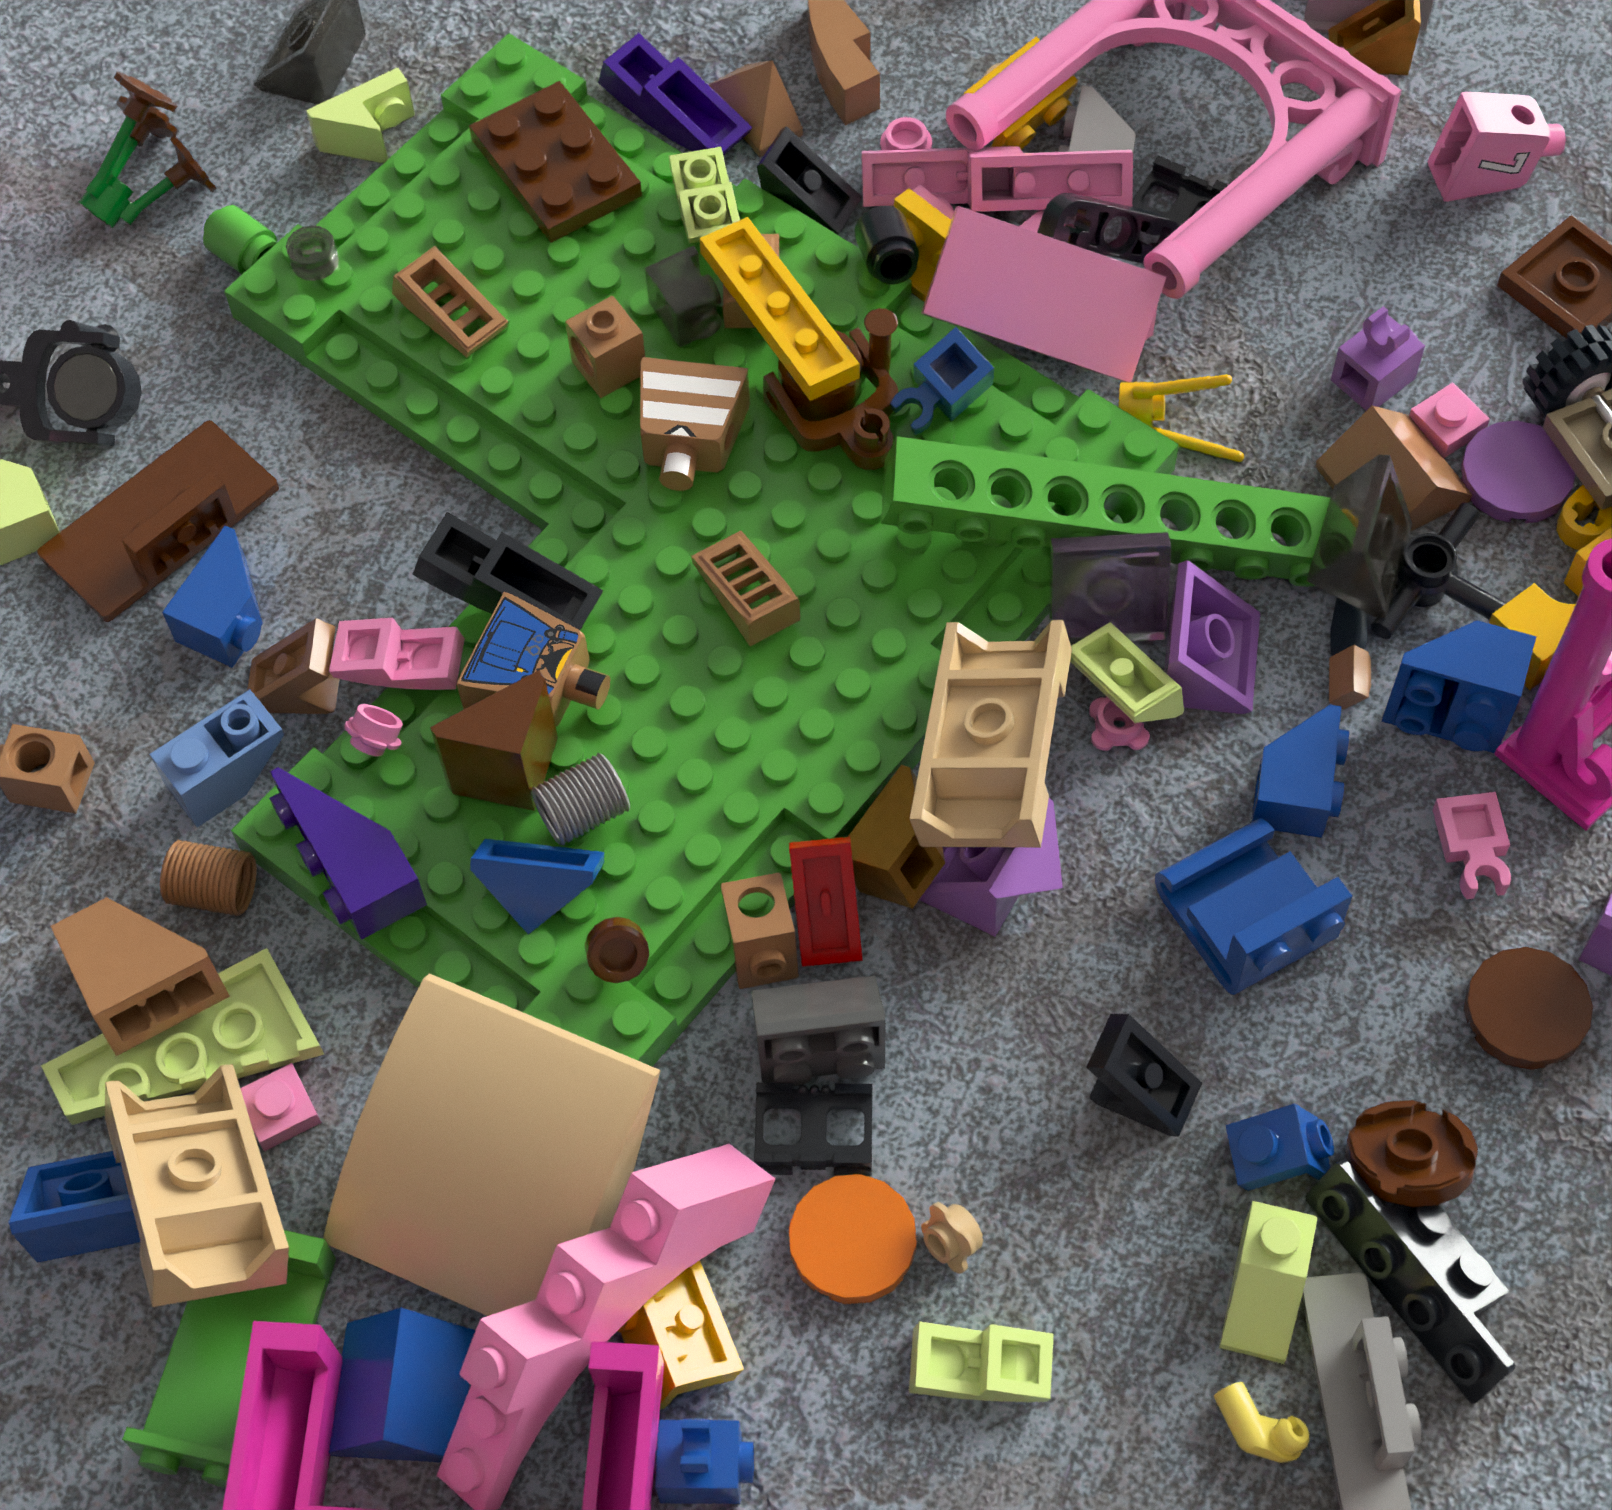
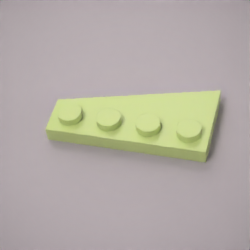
[41,948,324,1125]

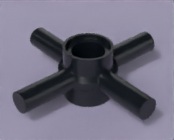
[1346,503,1506,639]

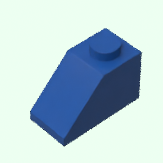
[162,525,263,668]

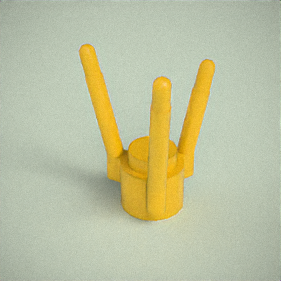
[1119,374,1244,462]

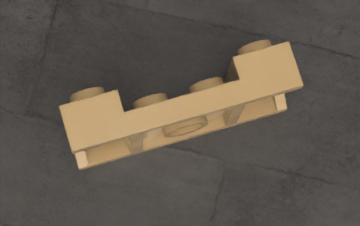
[910,620,1072,848]
[105,1064,289,1307]

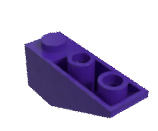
[269,767,427,940]

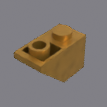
[848,765,946,909]

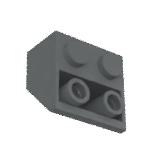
[751,976,886,1087]

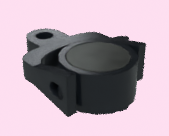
[0,320,142,446]

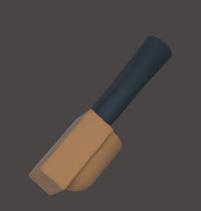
[1329,585,1371,710]

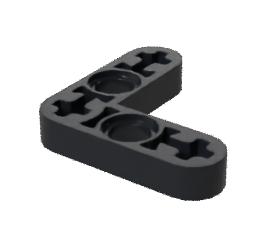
[1037,193,1179,264]

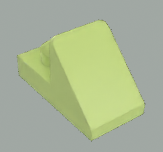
[306,67,415,163]

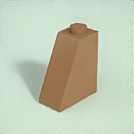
[50,897,230,1056]

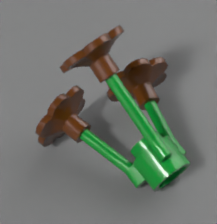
[79,71,217,228]

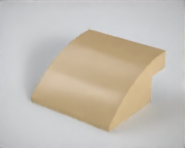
[323,973,661,1316]

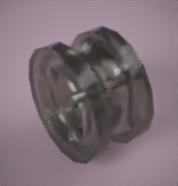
[286,225,339,281]

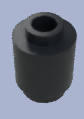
[854,206,919,285]

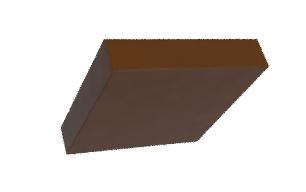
[1497,215,1612,339]

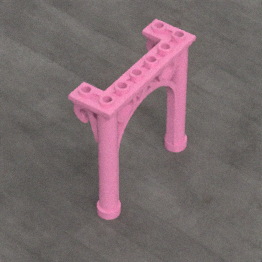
[946,0,1401,299]

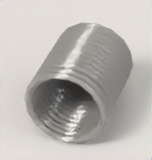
[531,753,630,846]

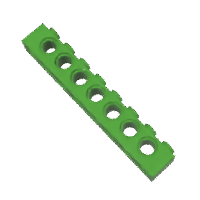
[881,436,1344,587]

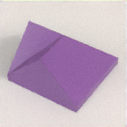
[919,798,1063,937]

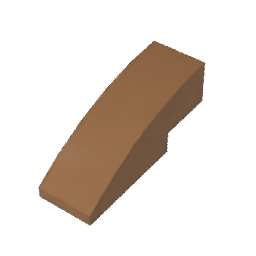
[808,0,880,125]

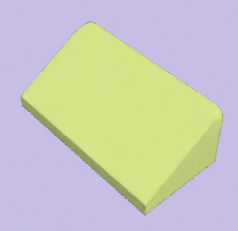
[1070,622,1184,723]

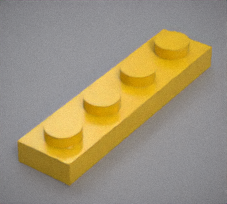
[699,217,860,401]

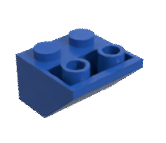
[1381,620,1536,753]

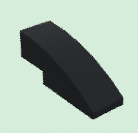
[412,512,603,630]

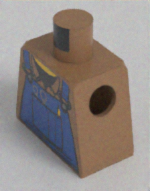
[456,592,611,727]

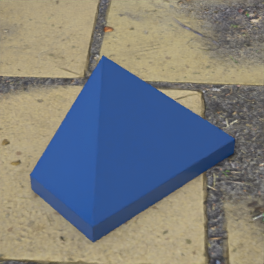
[470,839,604,934]

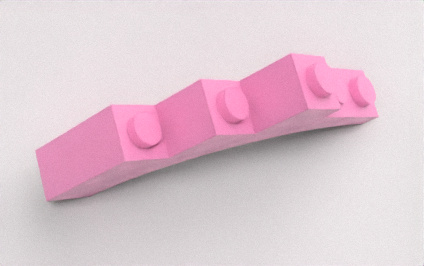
[436,1144,775,1510]

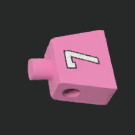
[1427,92,1566,202]

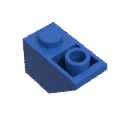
[1251,705,1349,838]

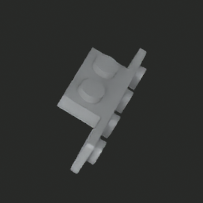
[1302,1272,1421,1510]

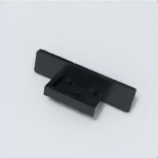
[1305,1160,1515,1404]

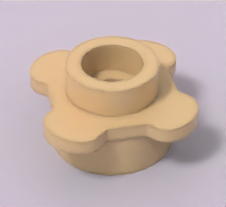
[921,1202,983,1274]

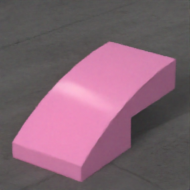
[329,618,465,690]

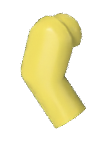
[1214,1382,1310,1463]

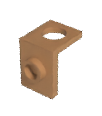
[721,873,799,989]

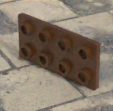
[37,420,279,622]

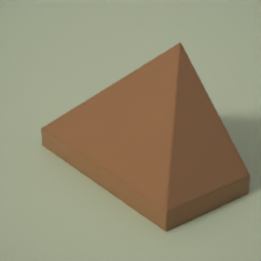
[708,60,803,158]

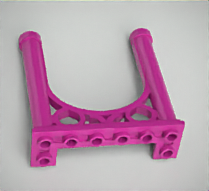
[1494,539,1612,831]

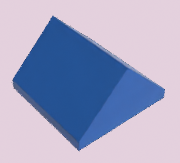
[9,1151,140,1263]
[329,1308,476,1463]

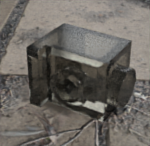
[645,246,722,347]

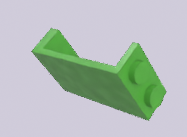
[122,1230,336,1488]

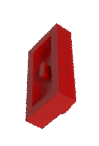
[789,837,863,967]

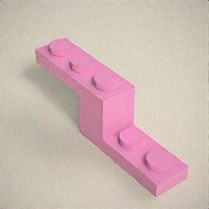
[861,146,1133,212]

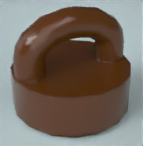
[585,917,649,983]

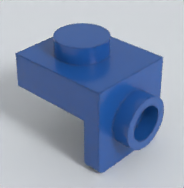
[1225,1103,1334,1191]

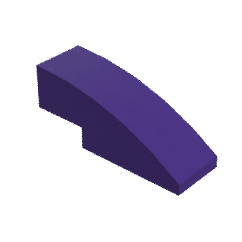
[598,32,752,155]

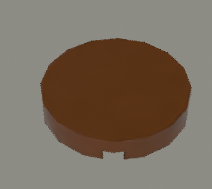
[1463,947,1593,1070]
[1345,1100,1478,1207]

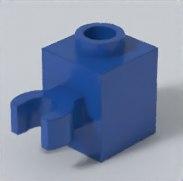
[891,327,994,435]
[656,1419,754,1504]

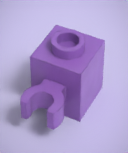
[1331,306,1425,411]

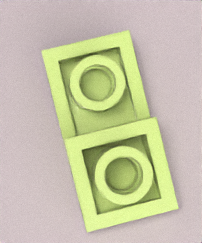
[669,147,740,244]

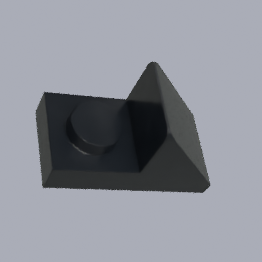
[757,126,862,235]
[1086,1014,1202,1137]

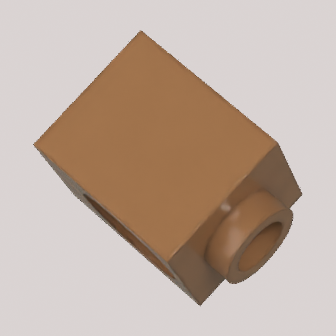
[565,295,645,398]
[0,724,95,814]

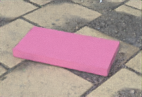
[921,206,1166,382]

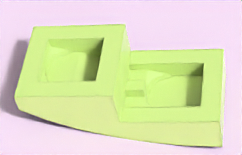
[909,1322,1053,1402]

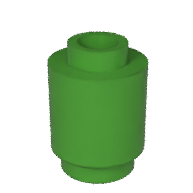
[203,205,277,274]

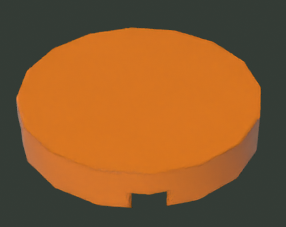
[789,1174,917,1304]

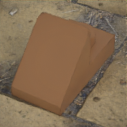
[247,618,339,714]

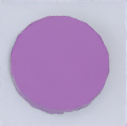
[1461,421,1575,523]

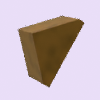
[1328,0,1421,75]

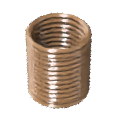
[160,840,257,916]

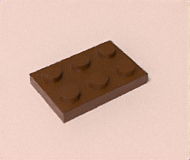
[469,81,642,243]

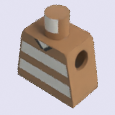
[640,357,750,491]

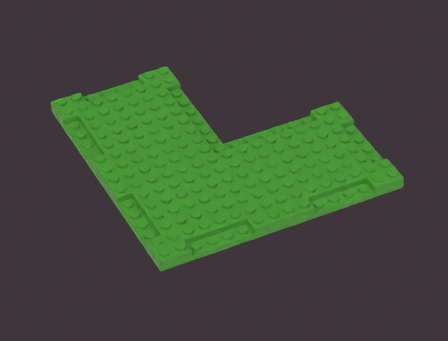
[224,33,1179,1067]

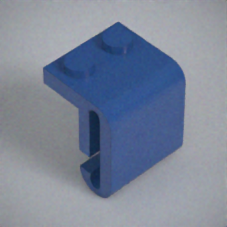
[1155,818,1352,995]

